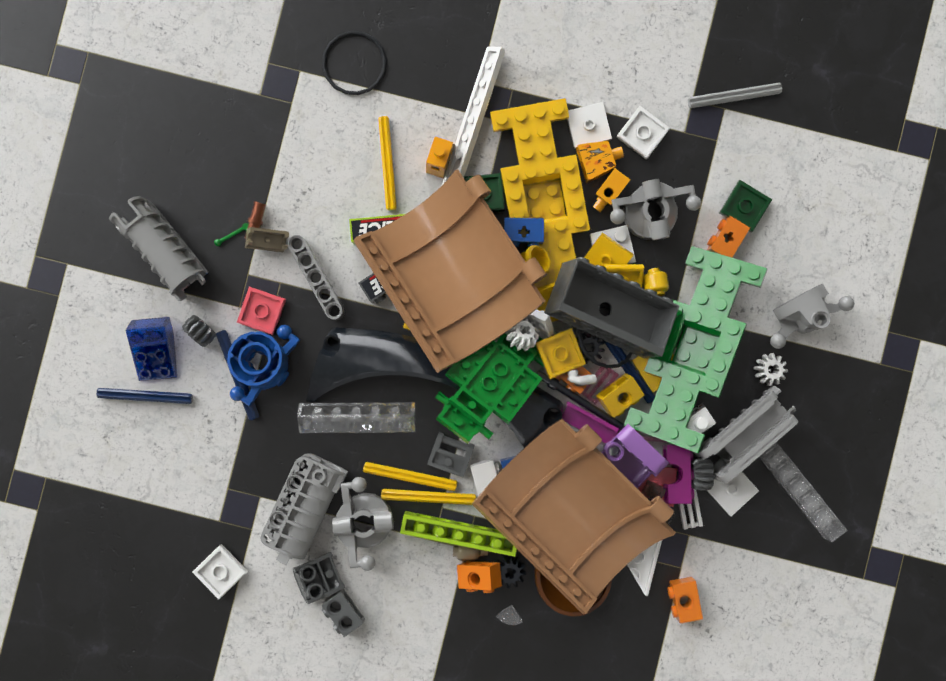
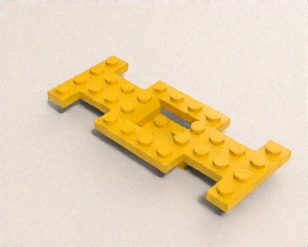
[490,98,590,288]

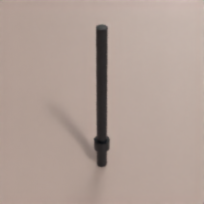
[536,370,625,431]

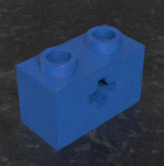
[504,218,544,247]

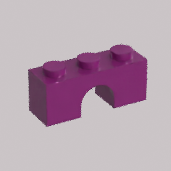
[662,445,694,504]

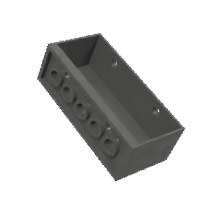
[544,257,679,358]

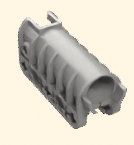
[109,196,208,301]
[693,386,798,483]
[260,453,348,565]

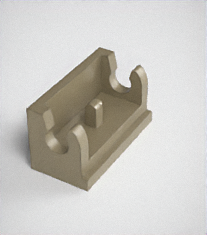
[245,227,289,252]

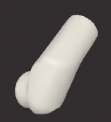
[568,370,597,386]

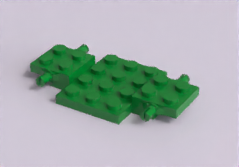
[435,333,544,444]

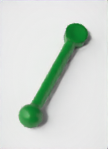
[214,223,248,246]

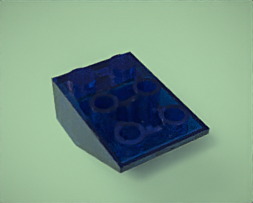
[125,317,177,381]

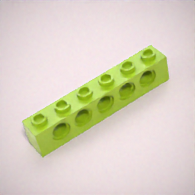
[400,511,517,557]

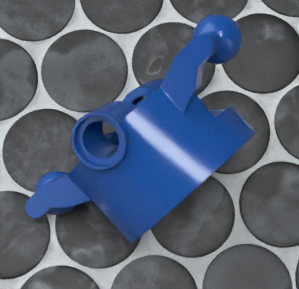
[227,325,300,406]

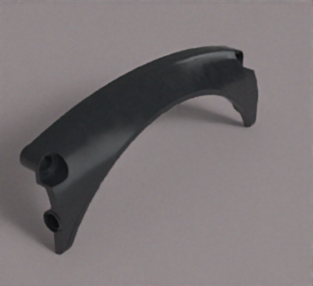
[306,327,563,448]

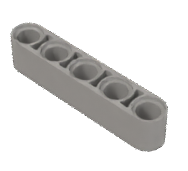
[288,235,345,320]

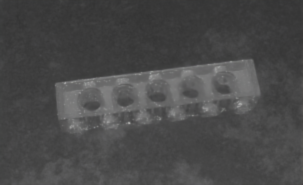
[297,402,416,433]
[759,442,847,543]

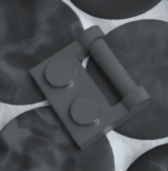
[427,432,475,477]

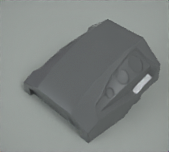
[293,552,345,604]

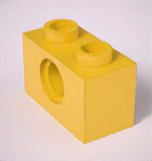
[595,373,644,418]

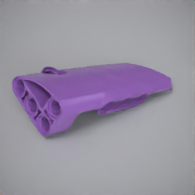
[601,424,669,490]

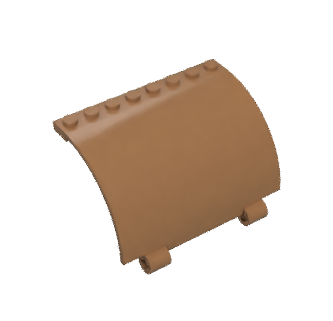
[354,169,547,373]
[472,419,676,614]

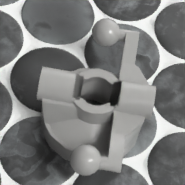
[610,179,701,240]
[770,283,855,349]
[332,477,394,571]

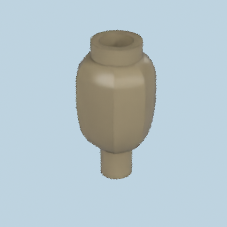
[453,545,488,561]

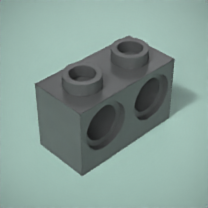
[322,589,365,637]

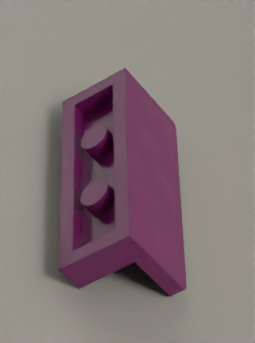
[562,401,620,444]

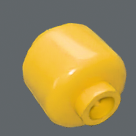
[643,268,669,297]

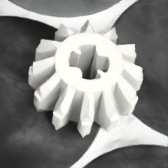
[505,318,539,351]
[754,353,788,386]

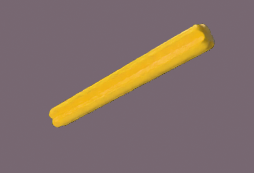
[378,116,397,211]
[363,462,457,491]
[381,489,476,505]

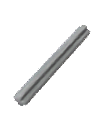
[688,83,782,108]

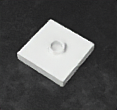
[567,102,612,149]
[616,106,670,160]
[707,472,759,516]
[193,544,248,599]

